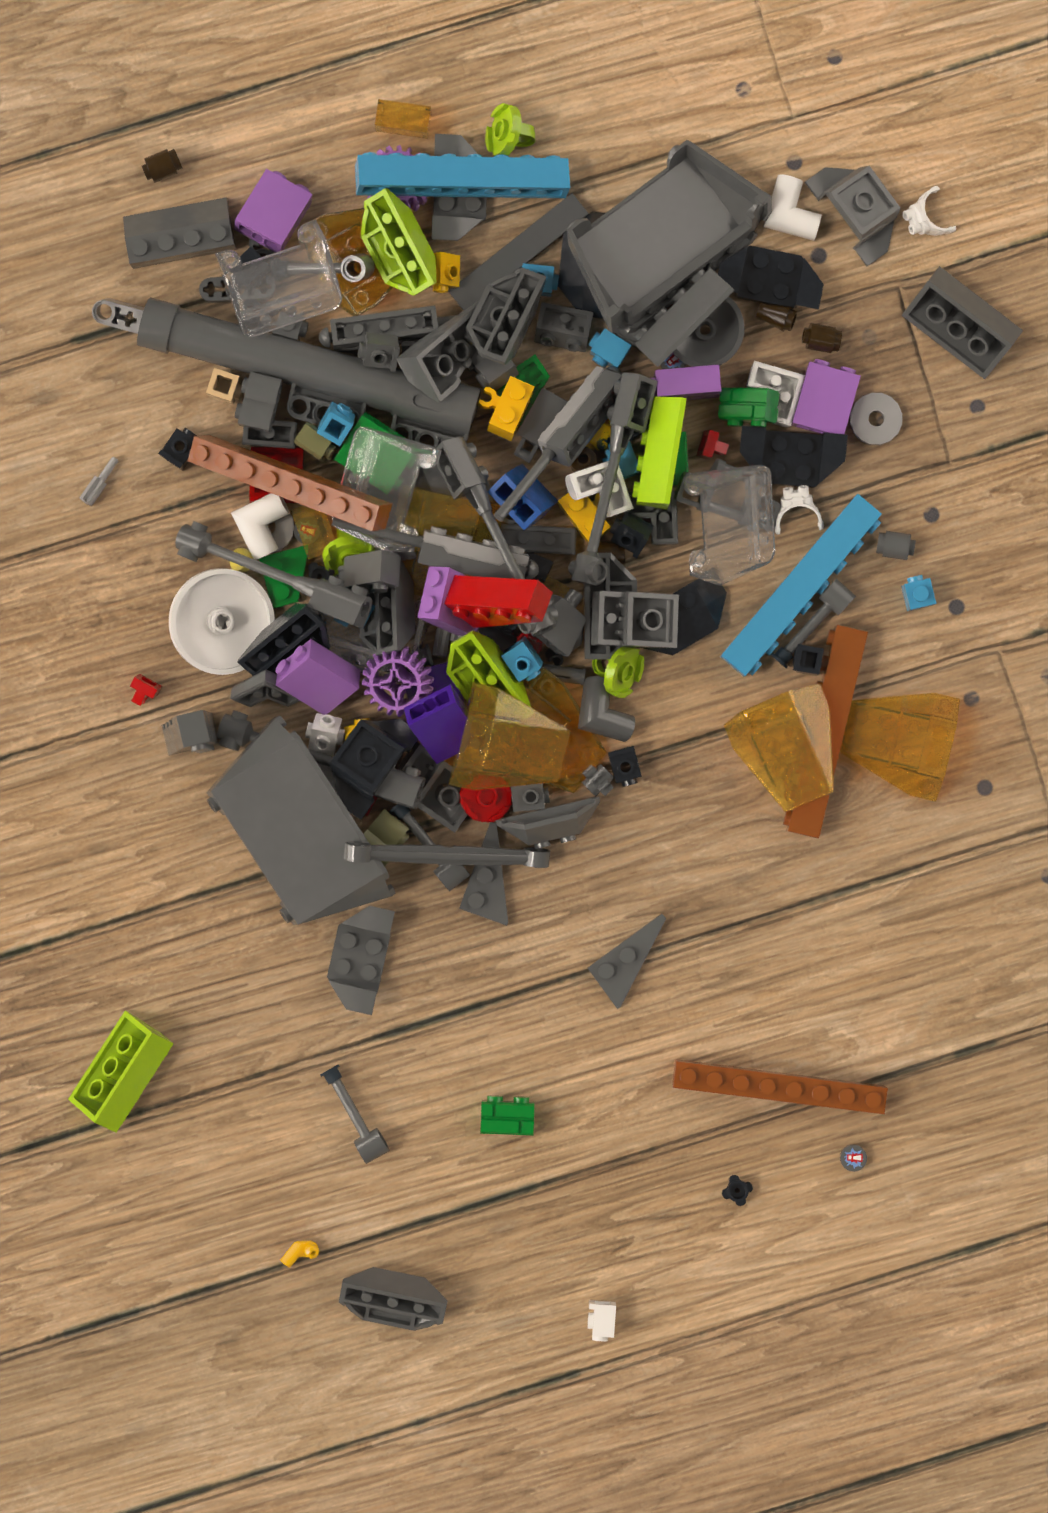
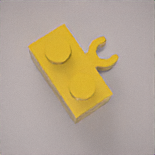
[478,376,535,441]
[557,493,611,543]

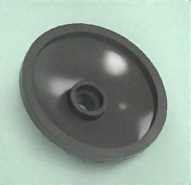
[673,296,745,367]

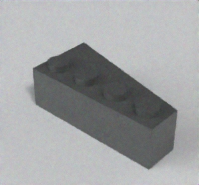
[161,710,219,756]

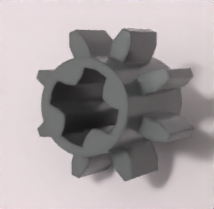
[582,764,614,797]

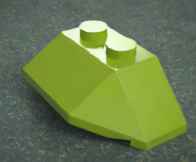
[361,188,437,296]
[446,630,533,727]

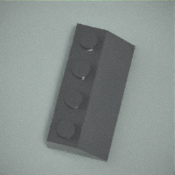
[123,197,237,269]
[901,266,1023,379]
[634,268,734,367]

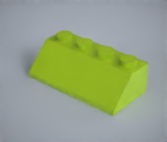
[632,397,687,509]
[68,1010,174,1133]

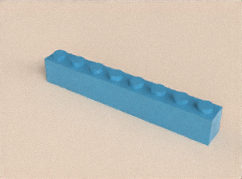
[355,152,570,198]
[720,494,882,677]

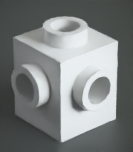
[305,713,345,757]

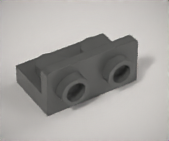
[534,302,593,352]

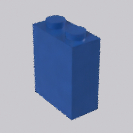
[487,464,558,530]

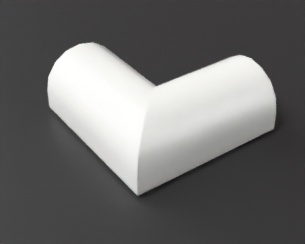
[764,175,822,241]
[746,361,805,427]
[565,461,633,517]
[231,493,290,560]

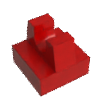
[696,430,729,459]
[130,674,163,706]

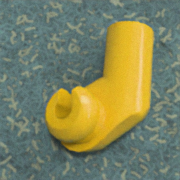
[280,1240,319,1268]

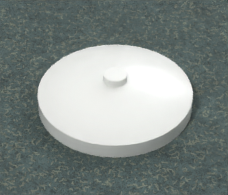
[169,568,275,675]

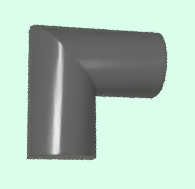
[242,420,298,449]
[624,491,678,546]
[230,670,300,707]
[578,676,635,742]

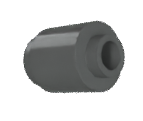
[876,531,916,560]

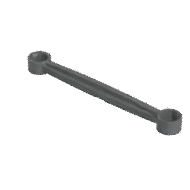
[344,841,550,868]

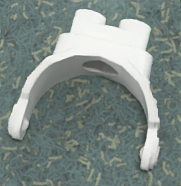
[903,186,956,236]
[774,485,824,535]

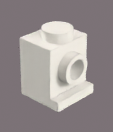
[588,1300,616,1341]

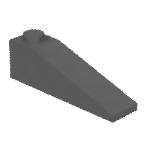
[396,301,479,402]

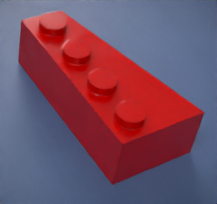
[444,575,553,628]

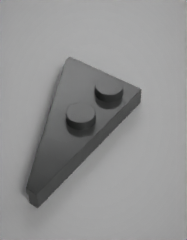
[459,822,508,926]
[587,913,666,1009]

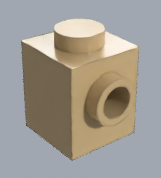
[206,368,243,405]

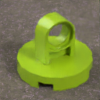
[485,103,536,156]
[322,527,375,575]
[592,647,644,698]

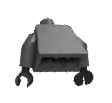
[507,588,586,666]

